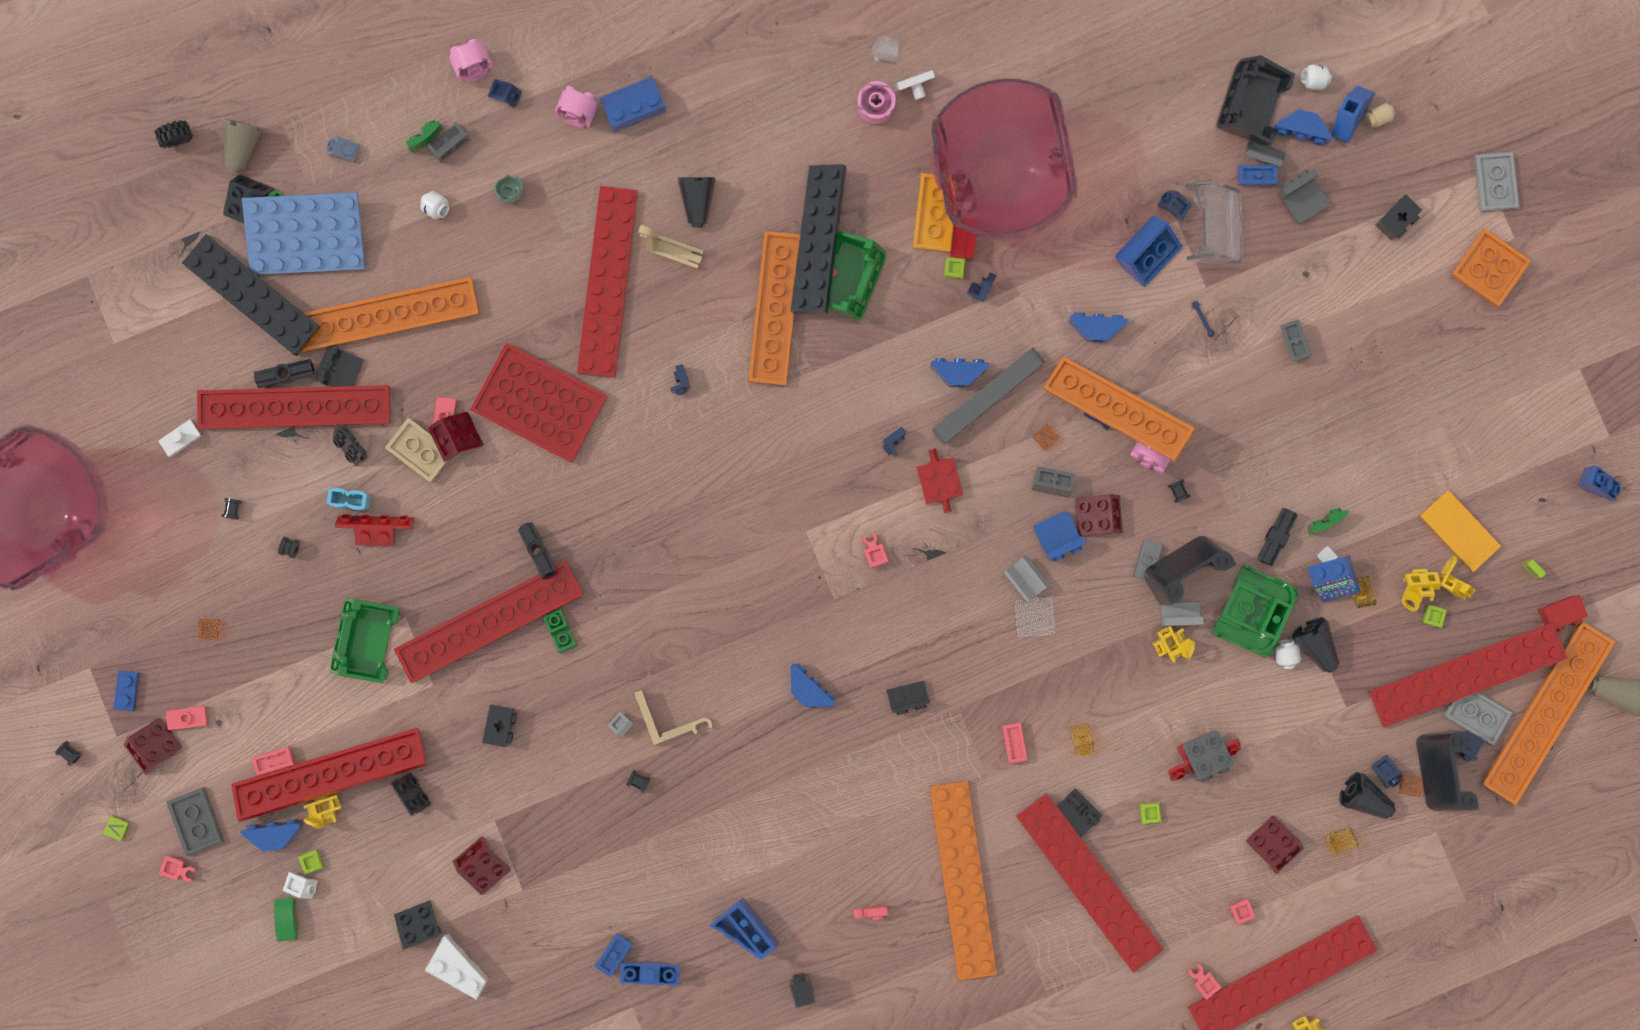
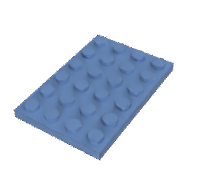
[242,192,366,274]

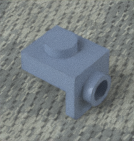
[327,136,359,163]

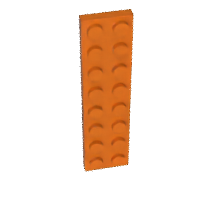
[748,231,800,386]
[1043,356,1196,463]

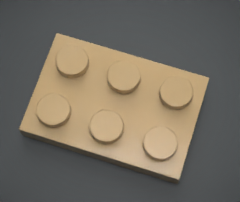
[385,418,448,483]

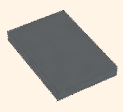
[166,787,224,856]

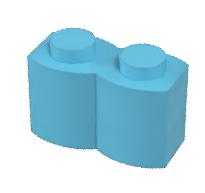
[327,488,372,511]

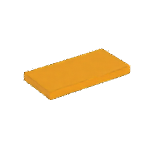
[913,173,959,253]
[1419,490,1501,572]

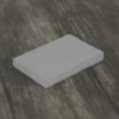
[1474,152,1520,212]
[1442,692,1513,746]

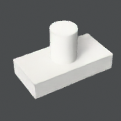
[895,70,935,100]
[158,419,202,457]

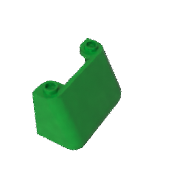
[828,230,886,321]
[330,597,400,684]

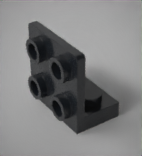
[223,174,274,223]

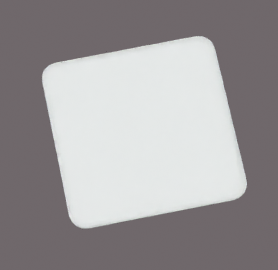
[1317,546,1337,562]

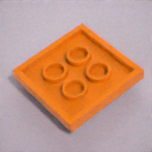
[1450,228,1531,308]

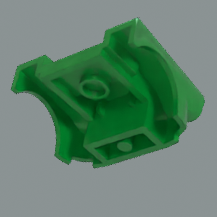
[1211,564,1299,658]

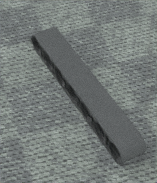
[932,348,1045,445]

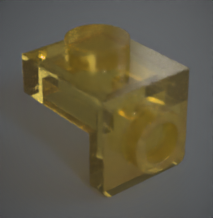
[1351,576,1377,608]
[1069,723,1094,756]
[1325,826,1359,856]

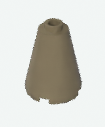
[223,119,262,173]
[1591,677,1640,717]

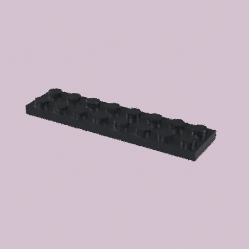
[790,164,846,314]
[182,234,321,357]

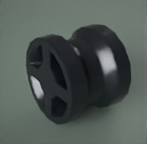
[278,536,300,559]

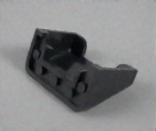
[1217,55,1295,145]
[1144,536,1236,605]
[1416,730,1479,811]

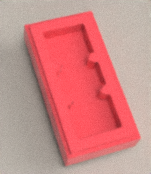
[433,397,457,424]
[166,706,208,730]
[1002,722,1028,764]
[251,746,295,776]

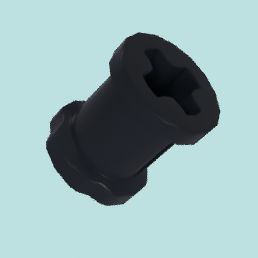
[1168,479,1191,503]
[221,498,242,520]
[55,741,82,766]
[626,770,651,793]

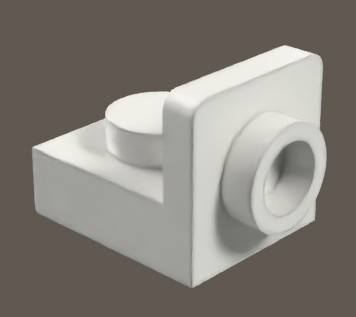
[283,872,318,899]

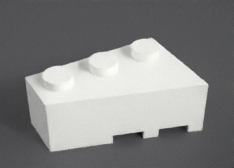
[425,933,489,999]

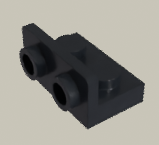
[886,680,930,715]

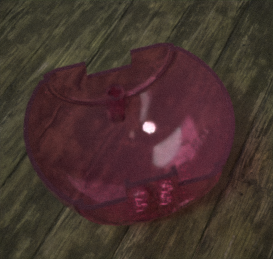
[930,78,1078,240]
[0,425,108,591]

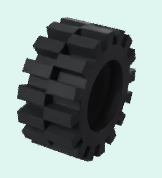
[154,120,193,148]

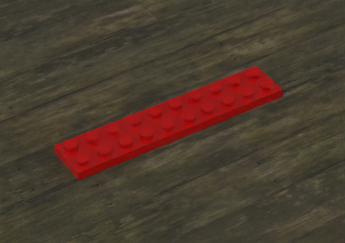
[577,186,638,378]
[197,385,391,429]
[394,561,584,683]
[1368,622,1568,727]
[231,728,427,822]
[1016,793,1164,973]
[1188,915,1378,1030]

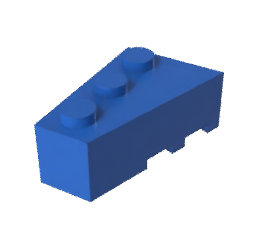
[709,897,779,960]

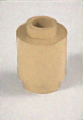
[1365,103,1395,128]

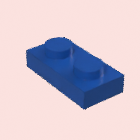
[1238,165,1278,185]
[113,671,140,711]
[595,933,633,977]

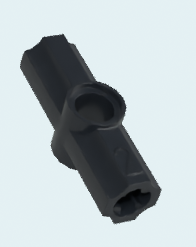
[254,359,315,388]
[1257,508,1298,566]
[518,522,558,580]

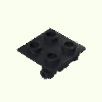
[313,346,364,387]
[332,423,368,467]
[390,772,432,816]
[1057,788,1103,838]
[394,900,442,950]

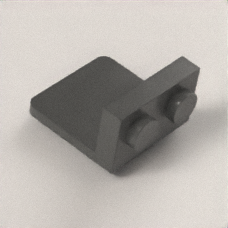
[1278,169,1329,224]
[1183,730,1234,783]

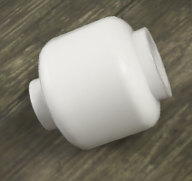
[1301,64,1331,90]
[420,191,449,219]
[1275,639,1301,669]

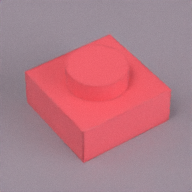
[1229,898,1256,925]

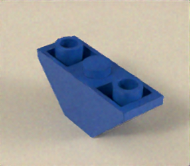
[1331,86,1375,143]
[1273,109,1332,146]
[1069,312,1128,343]
[930,358,989,388]
[1578,465,1621,502]
[791,663,835,707]
[241,819,304,852]
[620,961,680,985]

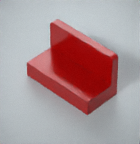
[950,219,978,261]

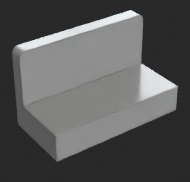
[1004,555,1049,602]
[1161,602,1204,626]

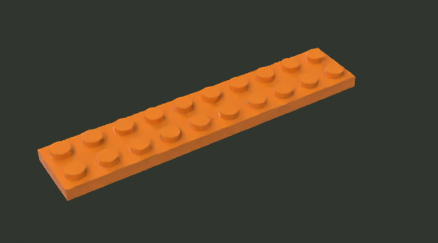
[291,277,480,355]
[1481,622,1615,805]
[929,781,997,980]

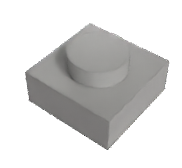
[608,711,634,738]

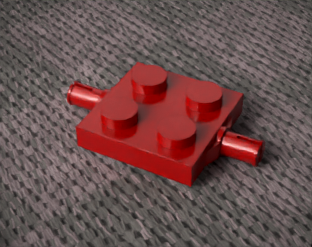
[917,449,963,513]

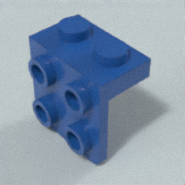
[1034,511,1086,562]

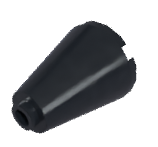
[678,177,716,227]
[1292,617,1340,673]
[1339,772,1396,819]

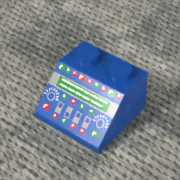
[1308,555,1361,602]

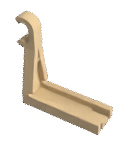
[638,225,704,270]
[634,690,712,745]

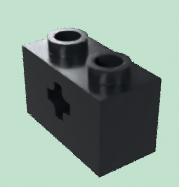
[1375,195,1422,241]
[482,704,517,747]
[789,973,815,1008]

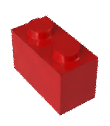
[1538,595,1588,632]

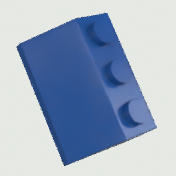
[600,77,666,133]
[1115,215,1183,287]

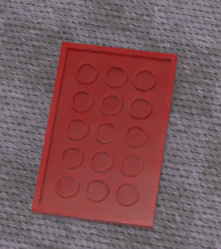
[470,343,608,463]

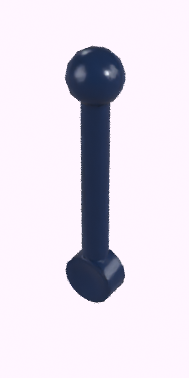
[1192,301,1215,337]

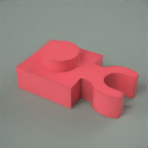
[863,533,888,569]
[159,855,197,882]
[853,905,888,920]
[1187,963,1221,1000]

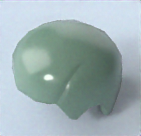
[494,175,523,204]

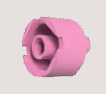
[449,39,493,82]
[857,81,896,124]
[554,86,598,128]
[1130,442,1171,474]

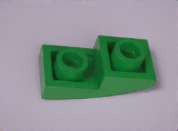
[406,120,443,153]
[1308,508,1348,534]
[543,609,577,654]
[274,898,298,942]

